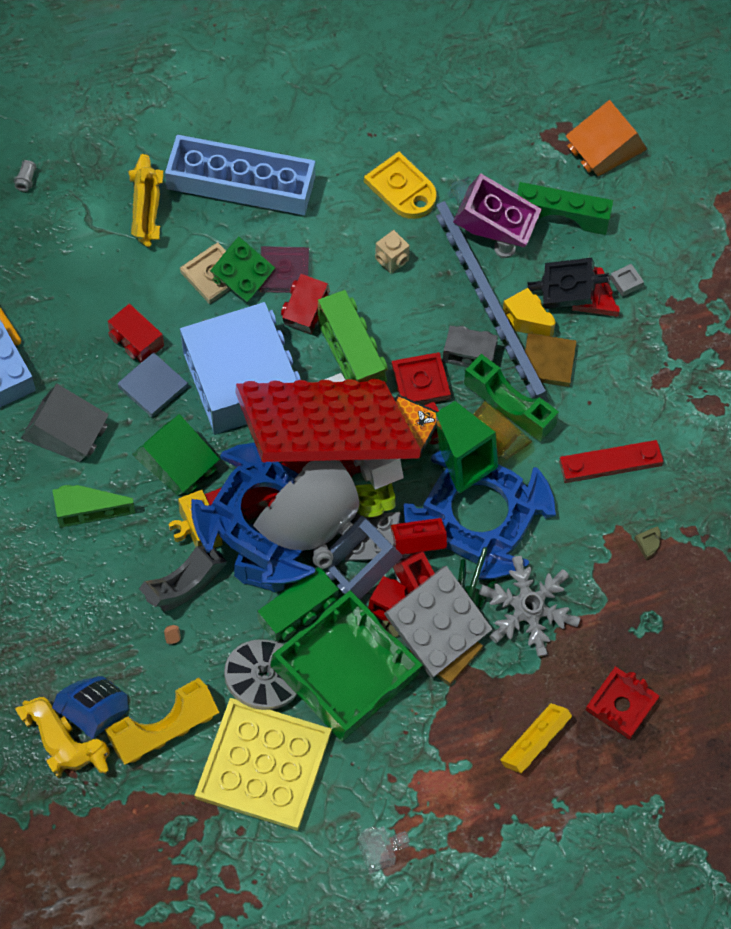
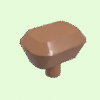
[164,625,181,645]

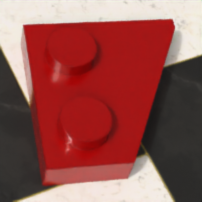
[572,267,620,317]

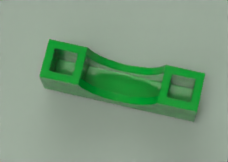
[517,182,613,235]
[464,354,559,442]

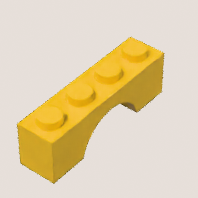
[105,678,219,765]

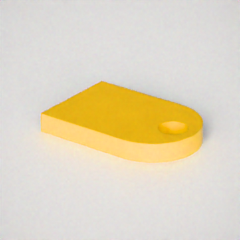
[364,151,436,219]

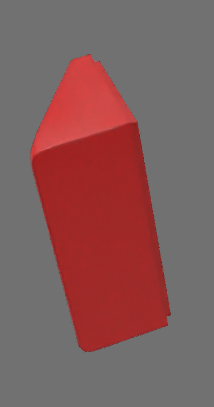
[391,518,447,554]

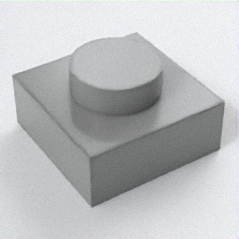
[610,264,644,297]

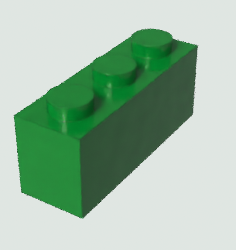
[257,567,339,643]

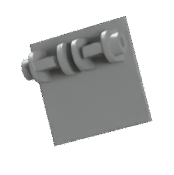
[345,512,401,561]

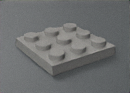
[384,566,492,677]

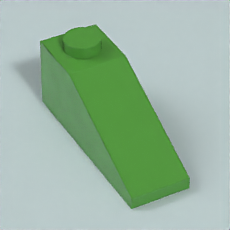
[52,485,136,528]

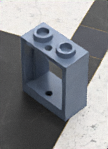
[323,515,403,600]

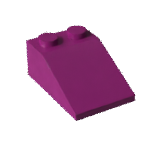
[453,173,542,247]

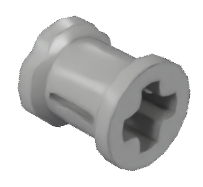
[494,240,516,258]

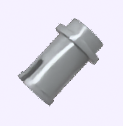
[14,160,37,192]
[312,544,333,568]

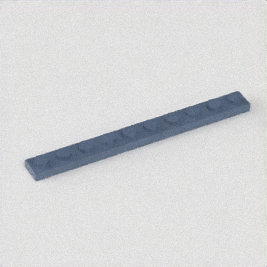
[436,201,549,402]

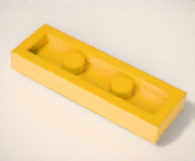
[500,703,572,773]

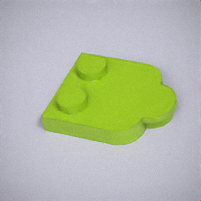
[355,483,396,517]

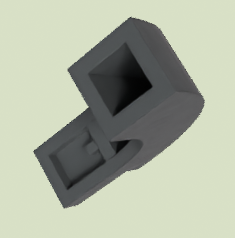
[139,545,227,612]

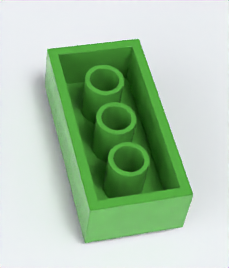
[318,290,388,383]

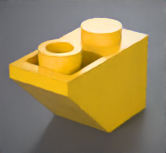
[502,288,556,337]

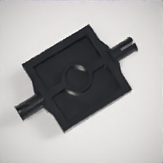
[527,258,610,309]

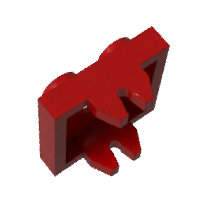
[585,666,660,740]

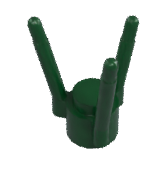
[458,547,499,609]

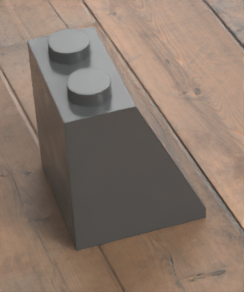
[21,383,109,462]

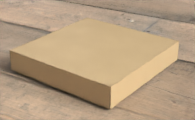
[180,242,231,304]

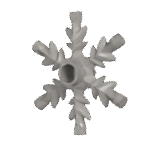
[479,556,580,657]

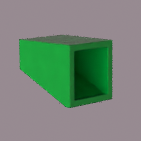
[436,401,498,493]
[132,414,220,496]

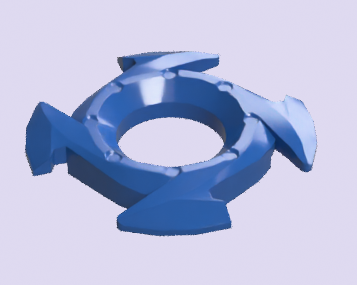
[191,442,315,585]
[403,451,556,580]

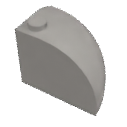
[253,460,359,550]

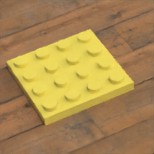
[194,698,332,831]

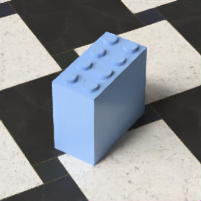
[180,302,301,435]

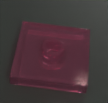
[259,246,309,292]

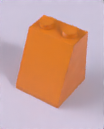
[566,100,647,176]

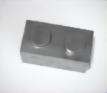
[443,325,498,368]

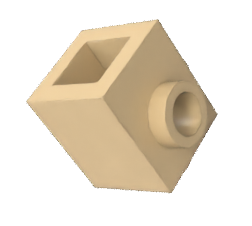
[375,230,410,274]

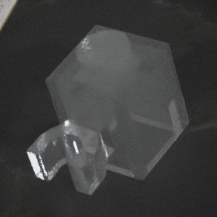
[358,827,410,874]

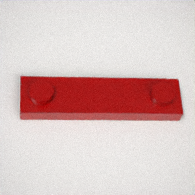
[559,440,663,483]

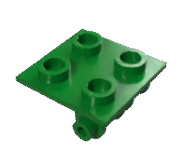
[210,236,275,302]

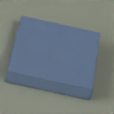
[117,352,188,418]

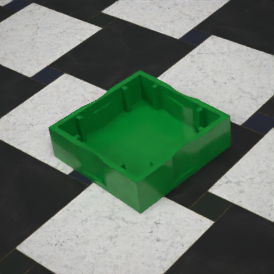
[270,590,423,742]

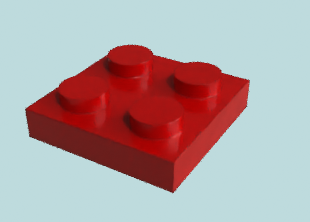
[391,352,451,405]

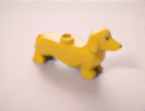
[128,154,163,247]
[15,697,110,778]

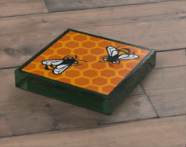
[395,394,438,458]

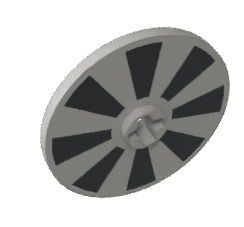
[224,639,297,710]

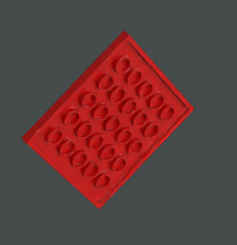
[235,379,420,462]

